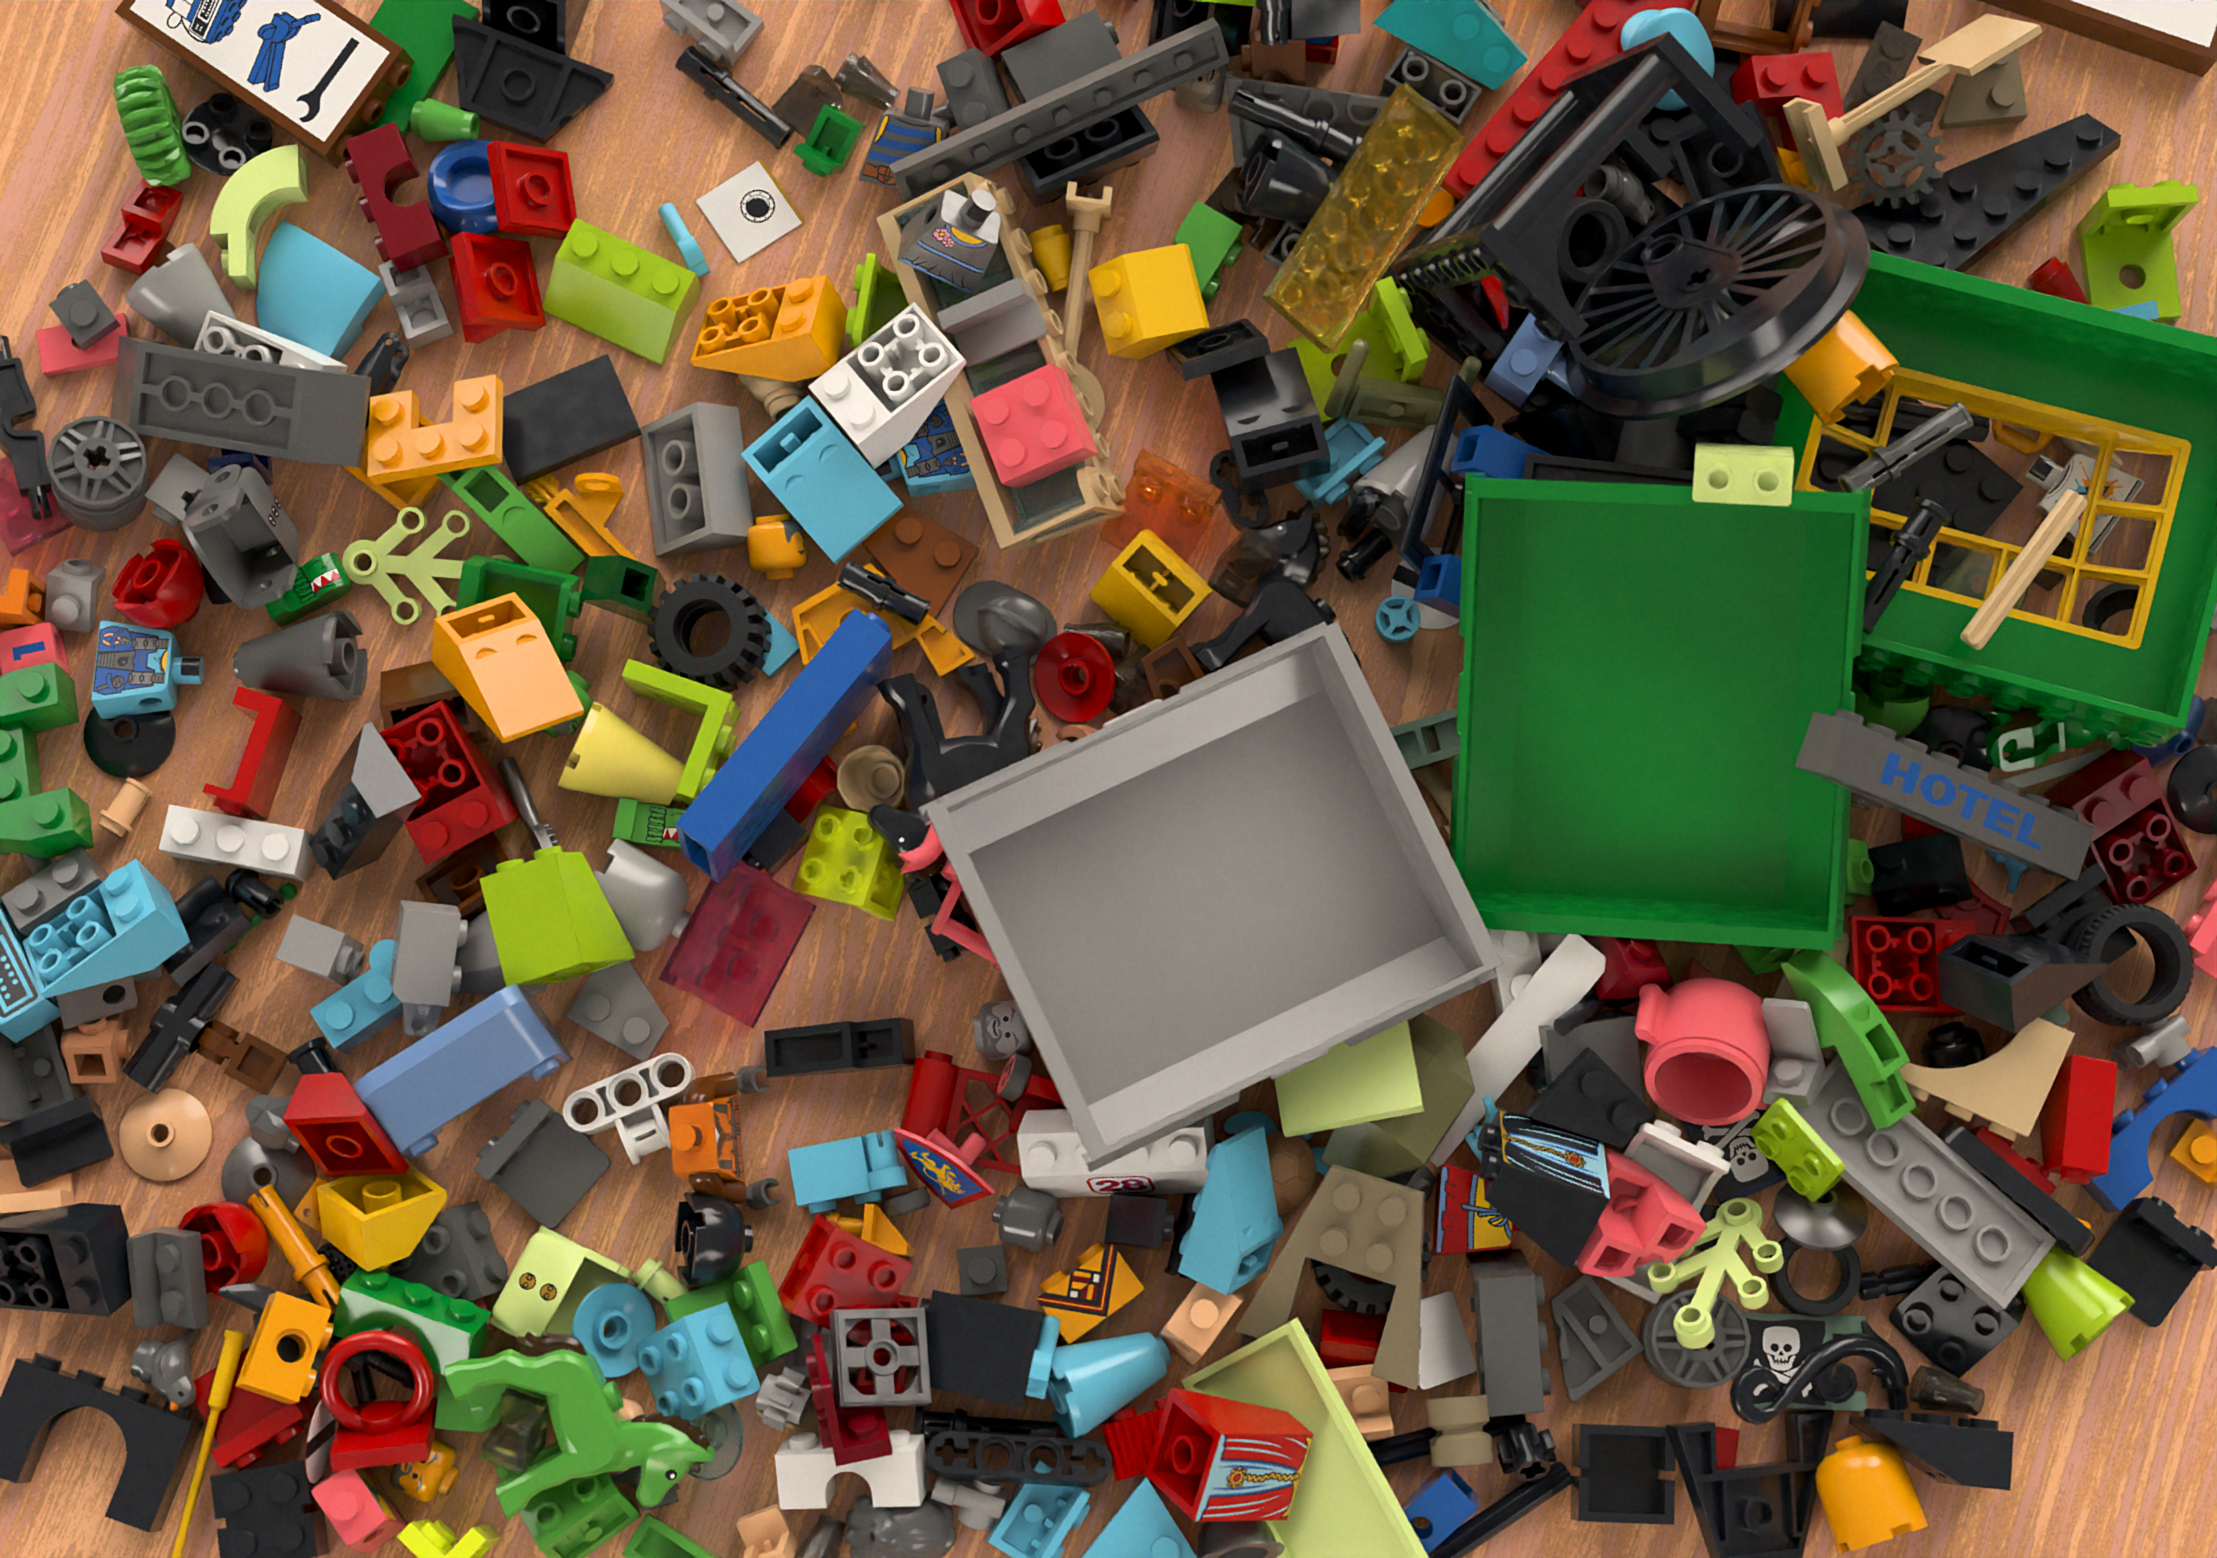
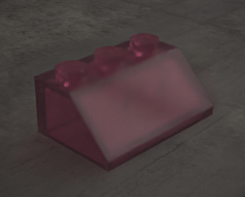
[659,862,817,1029]

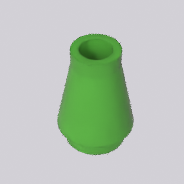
[410,98,481,142]

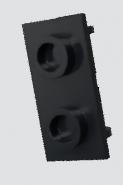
[907,866,978,963]

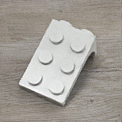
[1574,1119,1732,1304]

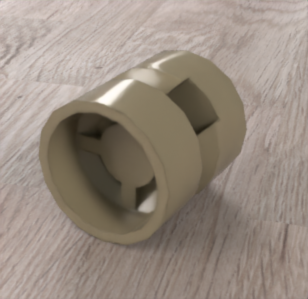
[1426,1394,1493,1467]

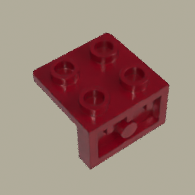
[805,1333,893,1466]

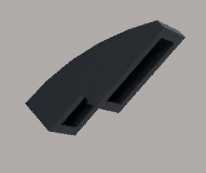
[764,1017,916,1078]

